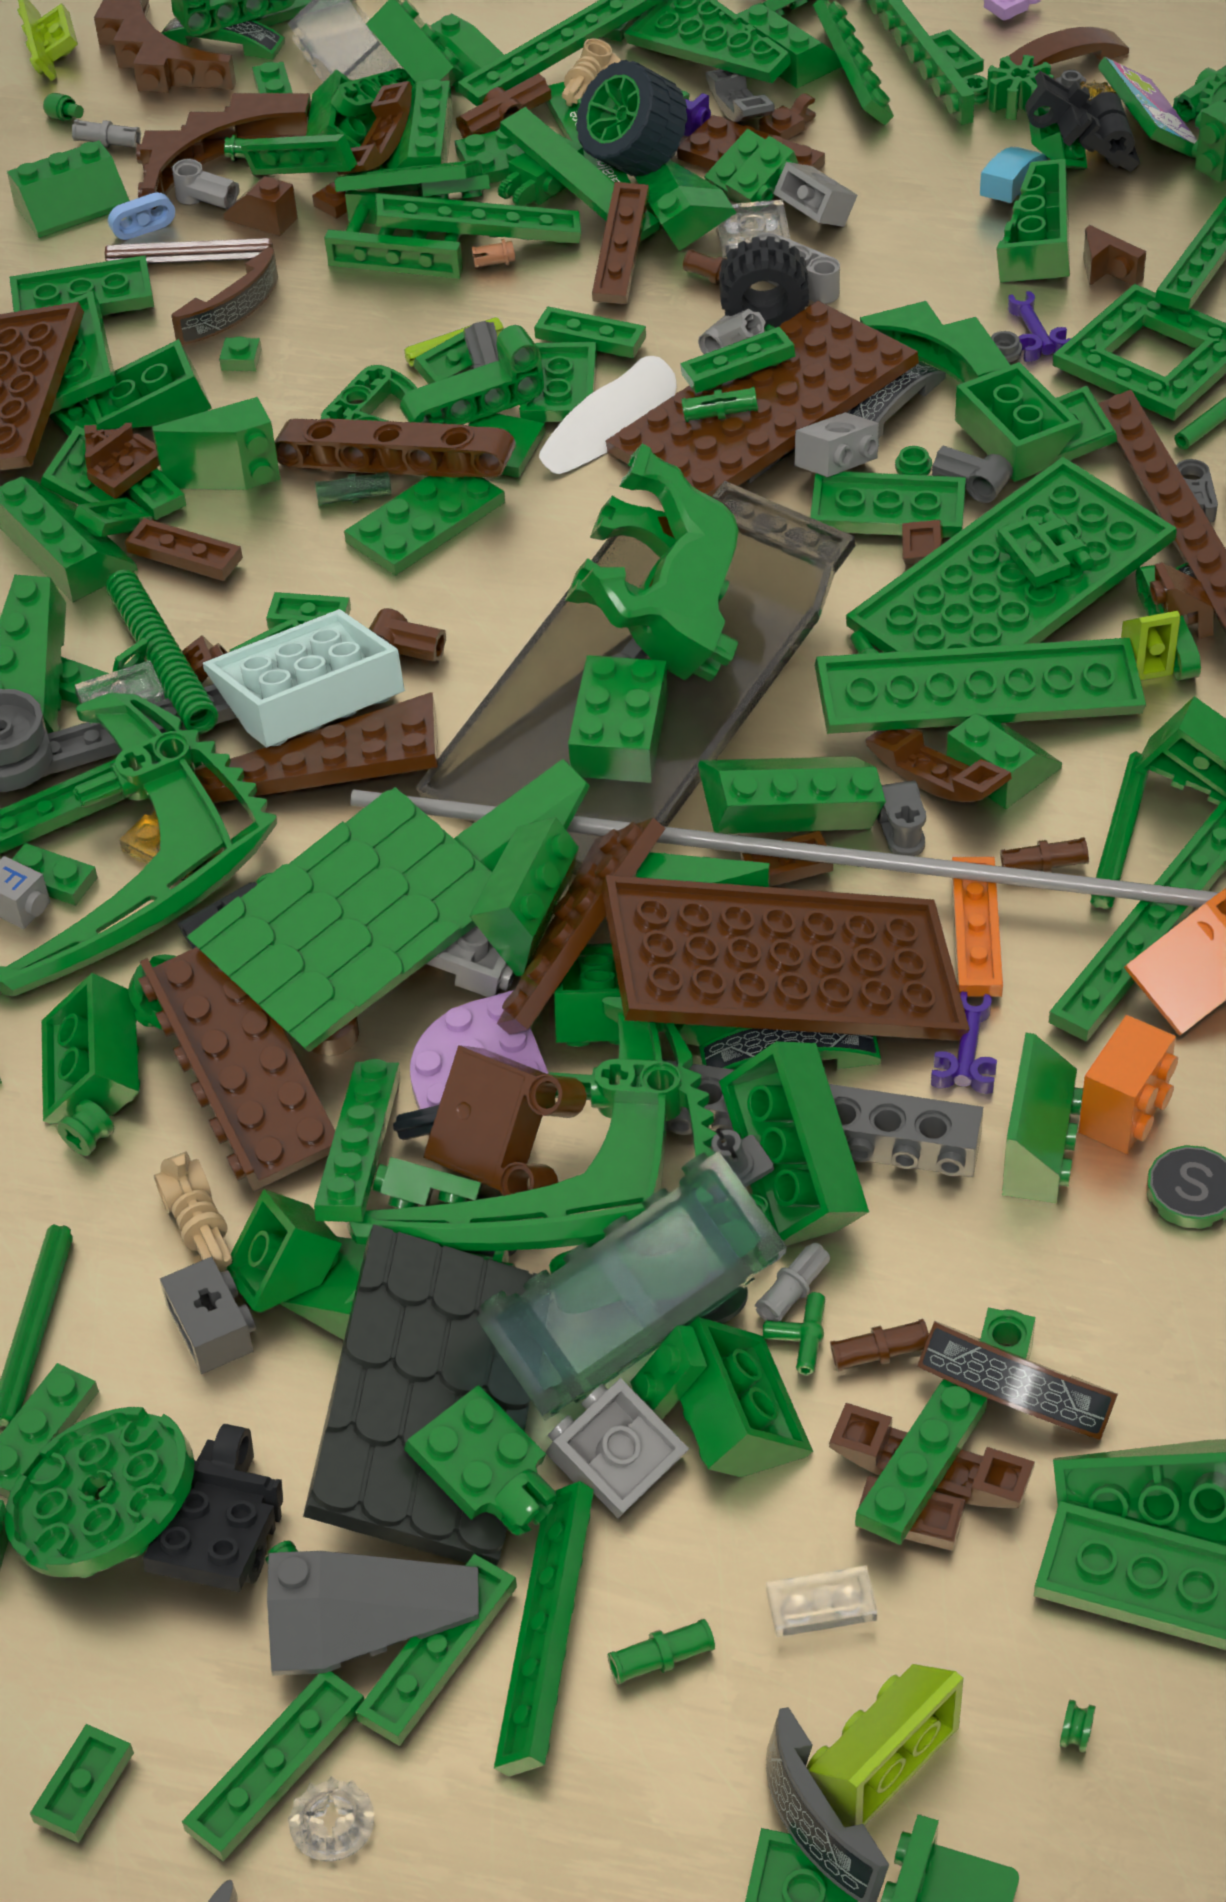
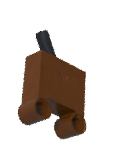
[393,1045,587,1196]

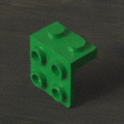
[881,1814,1019,1902]

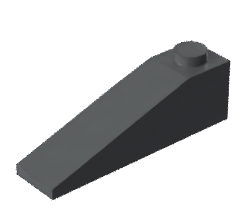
[267,1551,479,1676]

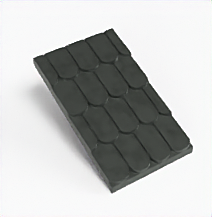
[303,1224,553,1566]

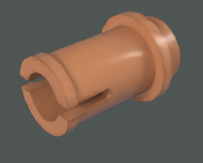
[471,239,515,269]

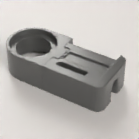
[1176,459,1218,522]

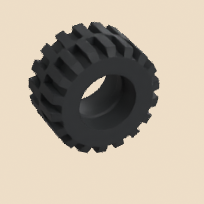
[719,236,809,328]

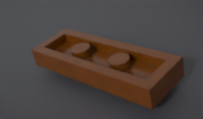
[125,518,243,581]

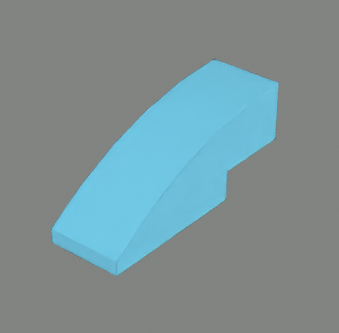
[980,147,1049,203]

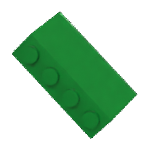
[378,79,453,192]
[0,476,138,602]
[698,756,886,834]
[719,1041,869,1249]

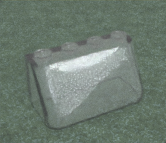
[288,0,404,82]

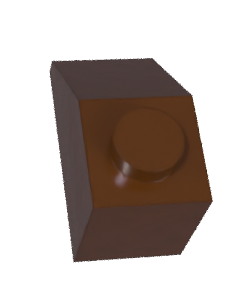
[223,176,298,236]

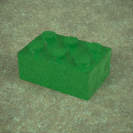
[568,655,668,783]

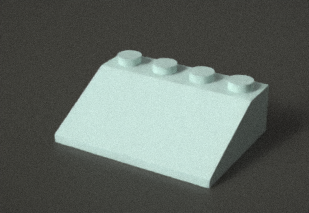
[203,609,405,748]

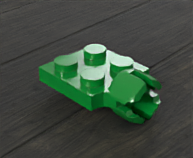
[404,1385,557,1536]

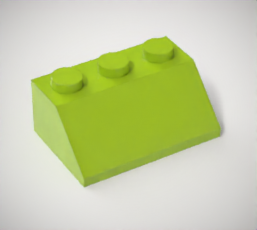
[806,1664,964,1827]

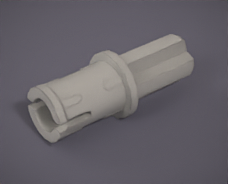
[755,1242,830,1321]

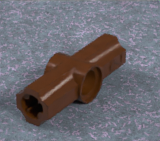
[456,74,552,139]

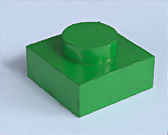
[219,336,262,371]

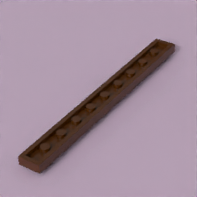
[1098,389,1226,634]

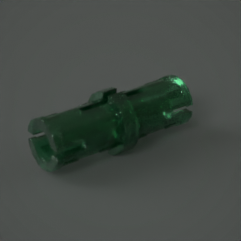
[315,471,392,506]

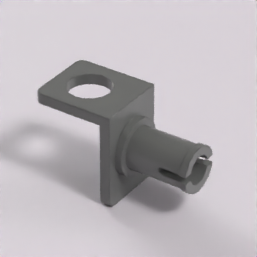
[709,1130,774,1203]

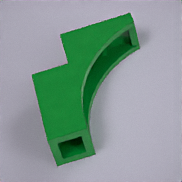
[860,301,1010,384]

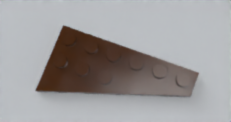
[195,692,438,803]
[497,818,666,1035]

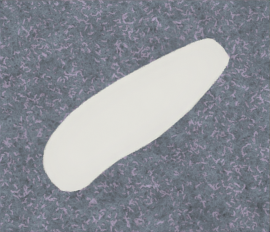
[539,356,677,474]

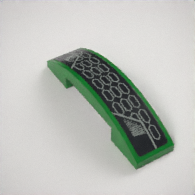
[161,18,285,60]
[699,1028,881,1070]

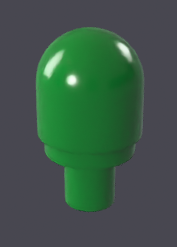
[43,93,84,121]

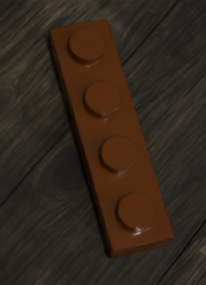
[592,182,649,305]

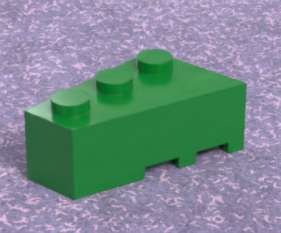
[366,0,464,87]
[1134,696,1226,805]

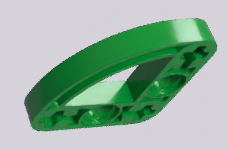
[321,365,417,421]

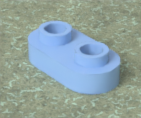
[108,192,175,240]

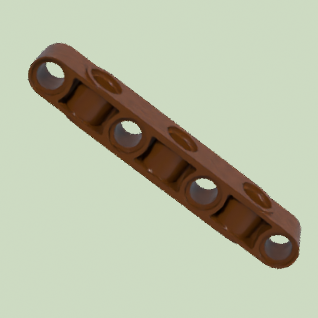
[275,418,516,478]

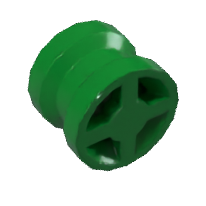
[57,1099,115,1156]

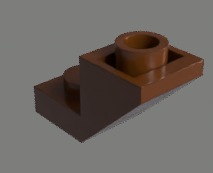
[1150,562,1214,639]

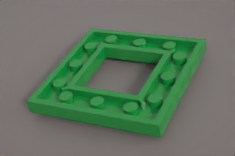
[1053,284,1226,421]

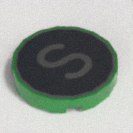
[1147,1145,1226,1229]

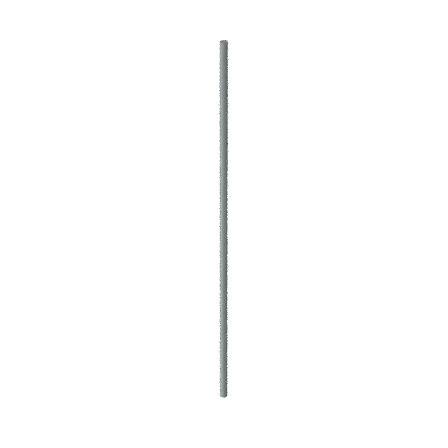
[351,790,1219,907]

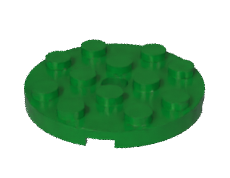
[4,1407,194,1578]

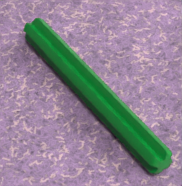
[1090,751,1149,910]
[0,1224,73,1427]

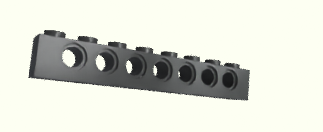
[662,1059,984,1177]

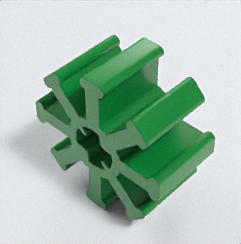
[986,55,1054,120]

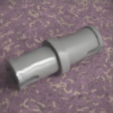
[72,119,141,149]

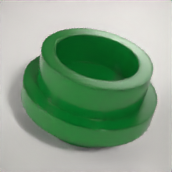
[895,446,932,475]

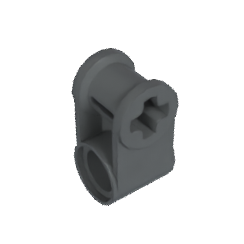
[877,780,926,856]

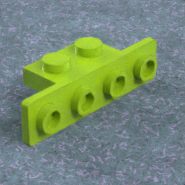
[17,0,78,81]

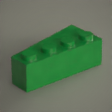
[996,159,1070,283]
[0,574,66,734]

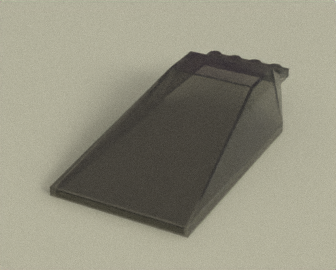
[416,481,856,875]

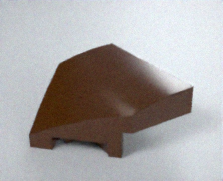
[84,423,159,499]

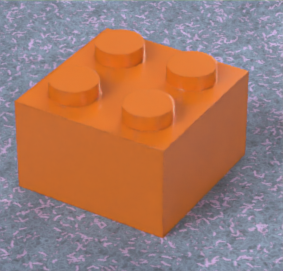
[1078,1015,1178,1154]

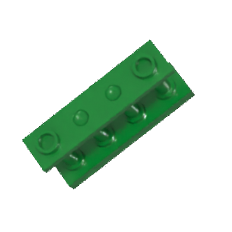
[324,190,473,279]

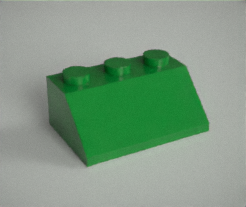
[736,3,842,89]
[306,69,377,148]
[7,140,130,238]
[955,362,1080,482]
[469,817,579,976]
[41,973,140,1124]
[1002,1032,1083,1204]
[680,1317,813,1477]

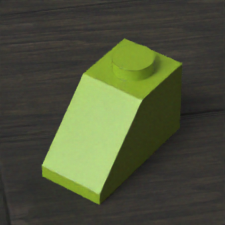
[1121,611,1180,681]

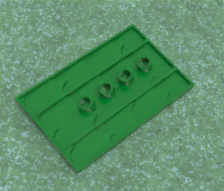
[186,787,492,1052]

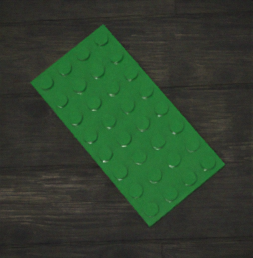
[846,457,1177,652]

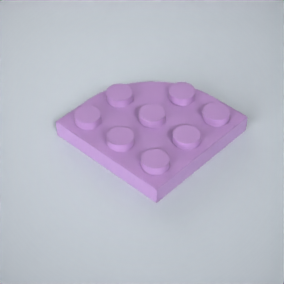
[410,990,548,1110]

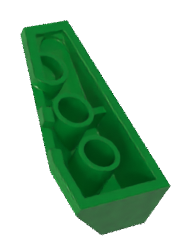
[430,13,504,93]
[635,160,737,251]
[454,759,590,872]
[1053,1439,1226,1546]

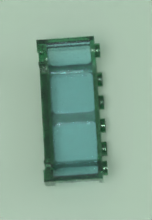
[476,1151,787,1421]

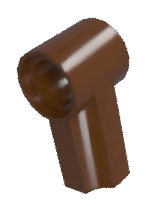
[369,608,446,662]

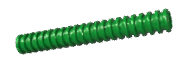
[106,570,219,734]

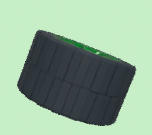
[576,60,687,177]

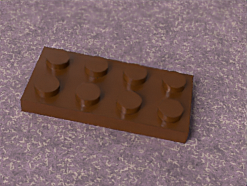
[677,115,825,170]

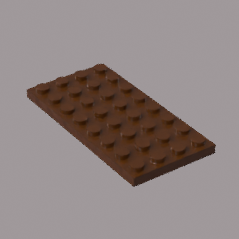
[605,301,919,499]
[602,875,970,1041]

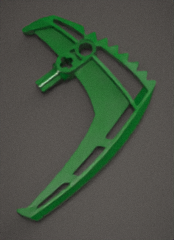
[0,693,277,996]
[345,997,719,1251]

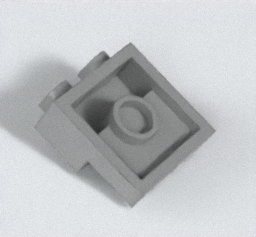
[426,926,515,997]
[545,1378,689,1519]

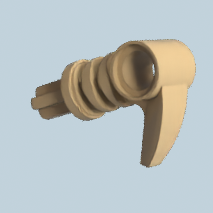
[562,39,621,106]
[154,1151,232,1273]

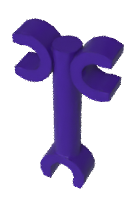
[1008,291,1071,362]
[931,991,997,1094]

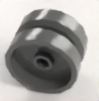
[0,689,53,792]

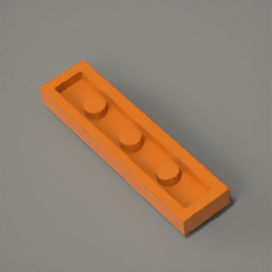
[952,857,1003,997]

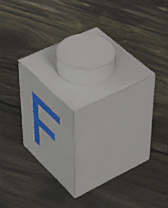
[0,856,50,929]

